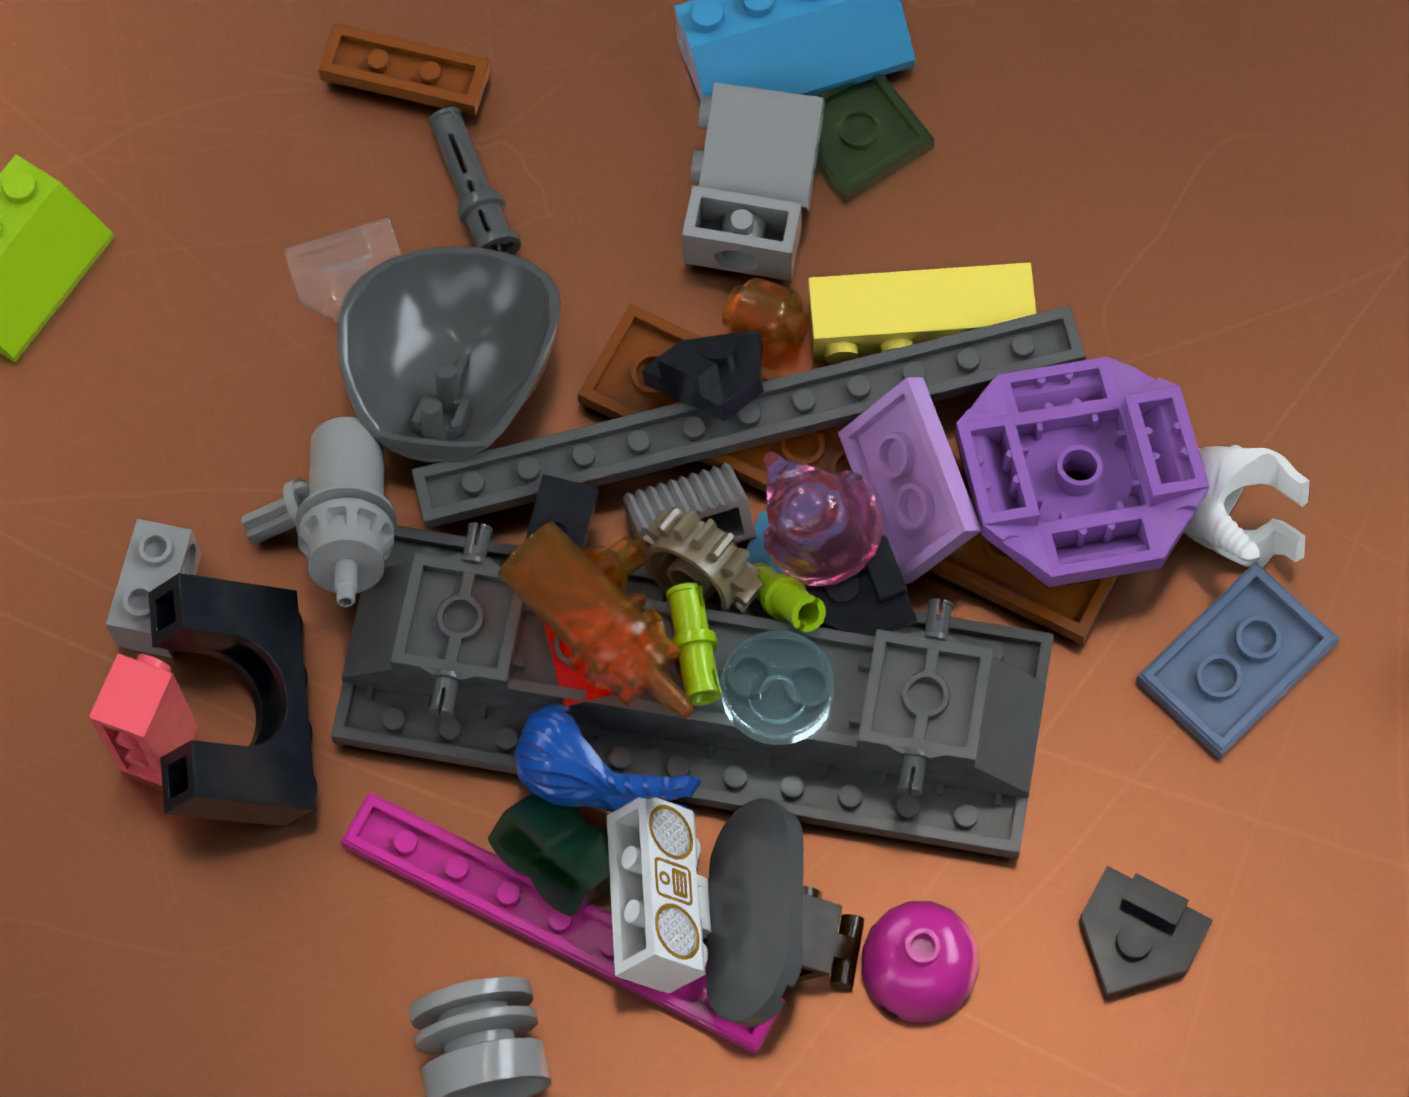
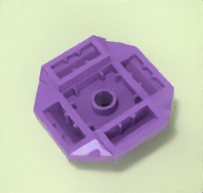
[955,357,1210,587]

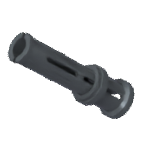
[428,107,521,255]

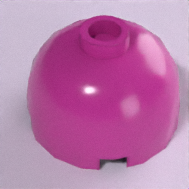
[862,901,979,1022]

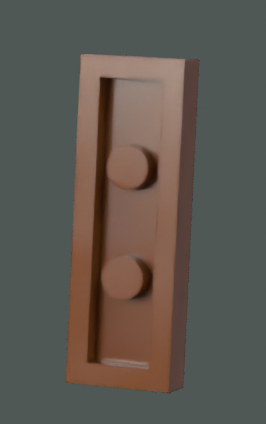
[319,23,491,116]

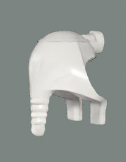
[1184,445,1310,568]

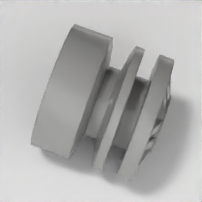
[408,977,552,1097]

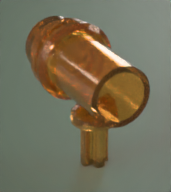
[498,521,695,720]

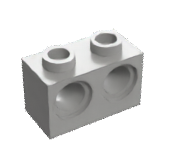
[106,519,202,658]

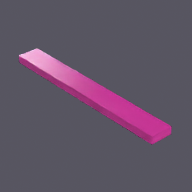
[341,792,784,1055]

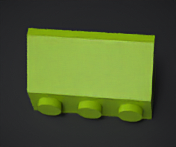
[0,154,115,363]

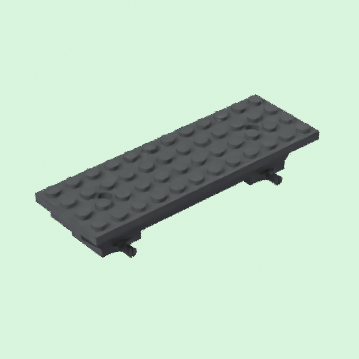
[331,522,1054,859]

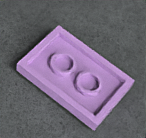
[838,377,982,584]

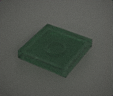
[815,74,935,203]

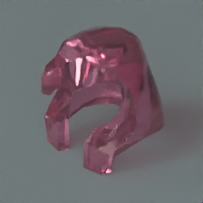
[763,451,885,586]

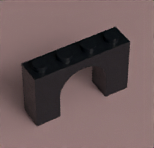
[148,573,317,826]

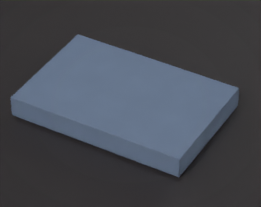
[1136,562,1340,760]

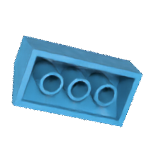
[674,0,916,101]

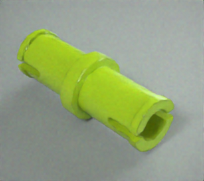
[754,562,826,632]
[666,583,723,706]

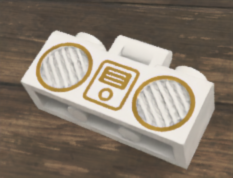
[607,797,711,994]

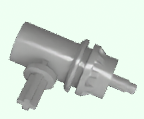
[241,417,397,607]

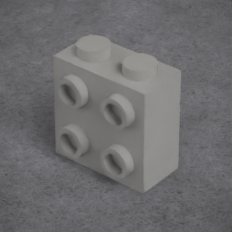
[690,82,825,212]

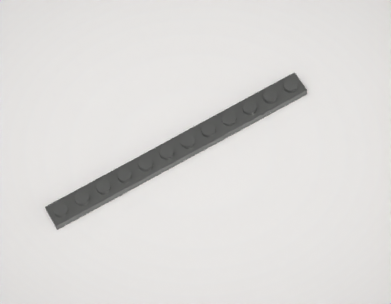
[411,305,1086,529]

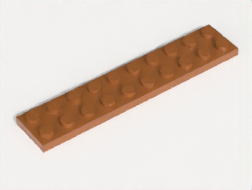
[578,303,1118,645]

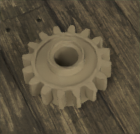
[642,507,763,614]

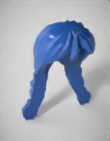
[515,704,702,812]

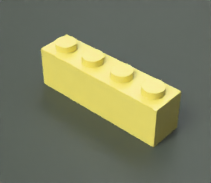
[808,262,1037,365]

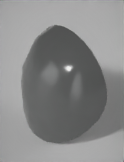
[337,247,561,462]

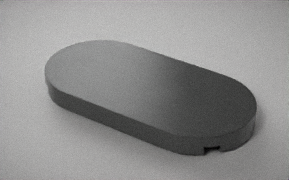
[707,798,803,1027]

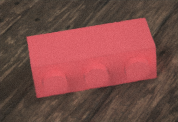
[89,653,199,786]

